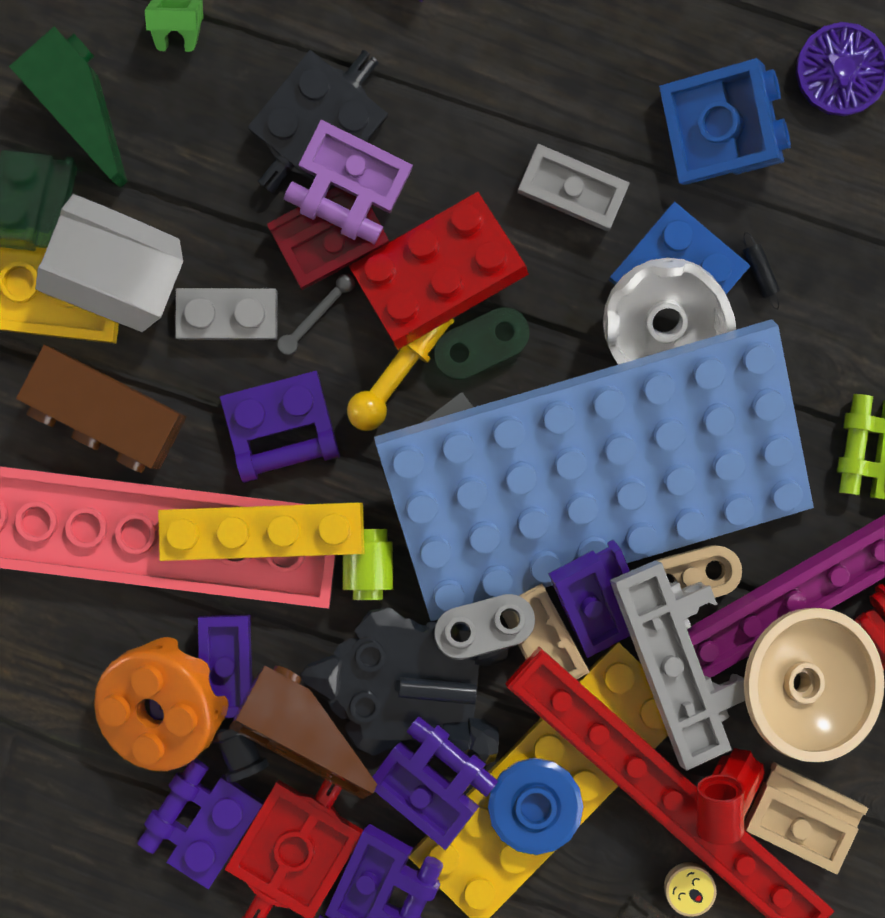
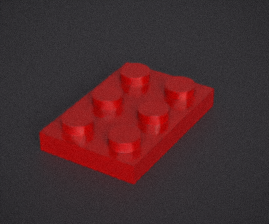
[349,192,529,350]

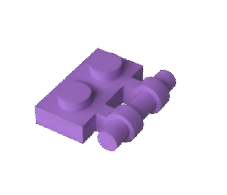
[284,120,413,245]

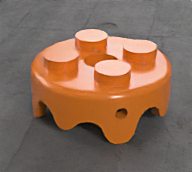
[94,637,228,771]

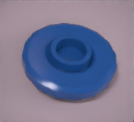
[488,758,584,855]

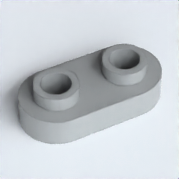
[434,594,535,660]

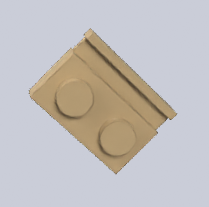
[744,761,869,874]

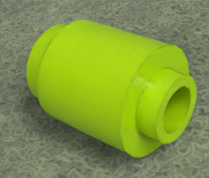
[343,529,393,600]

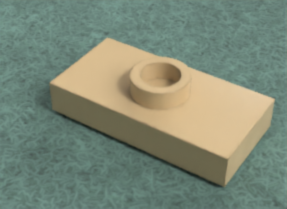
[502,583,590,679]

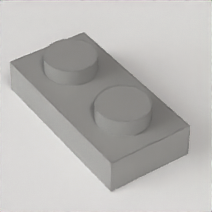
[517,144,630,231]
[176,288,278,340]

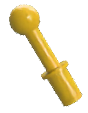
[347,319,454,431]

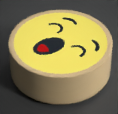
[664,862,716,917]

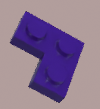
[150,615,252,720]

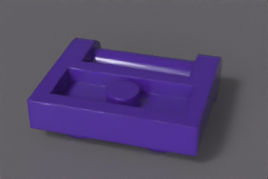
[220,371,340,483]

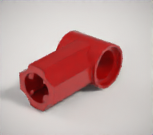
[697,748,764,845]

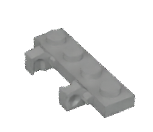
[610,560,745,771]

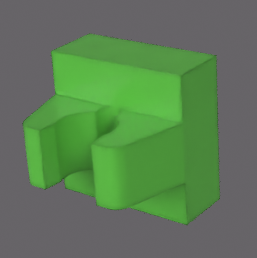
[145,0,204,52]

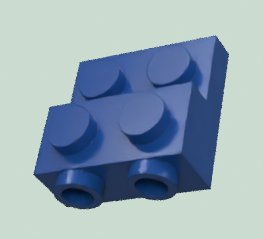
[659,58,791,185]

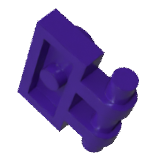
[373,716,499,850]
[138,759,265,890]
[325,824,444,918]

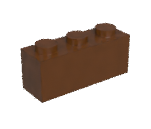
[16,345,187,473]

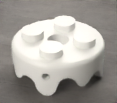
[603,258,736,365]

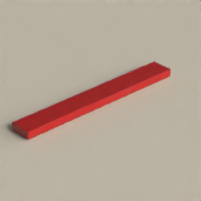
[505,646,834,918]

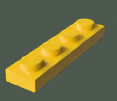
[158,503,365,561]

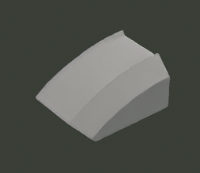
[35,194,183,332]

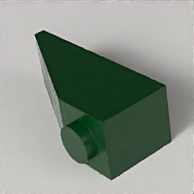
[9,26,127,188]

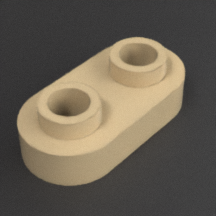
[656,545,742,598]

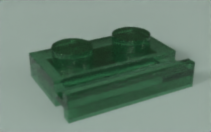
[0,150,77,251]

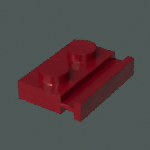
[267,187,389,290]

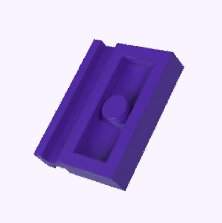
[548,540,630,658]

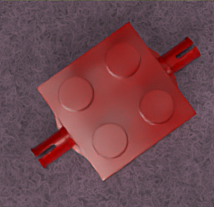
[225,779,363,918]

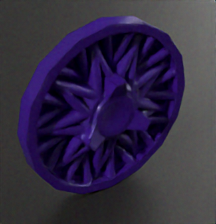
[795,22,885,116]

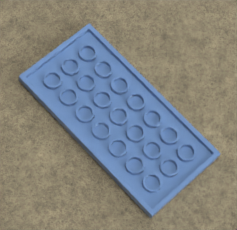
[374,319,814,621]

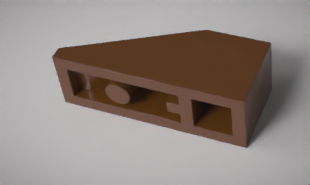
[229,665,378,799]

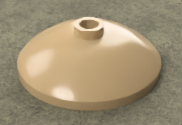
[744,608,884,762]

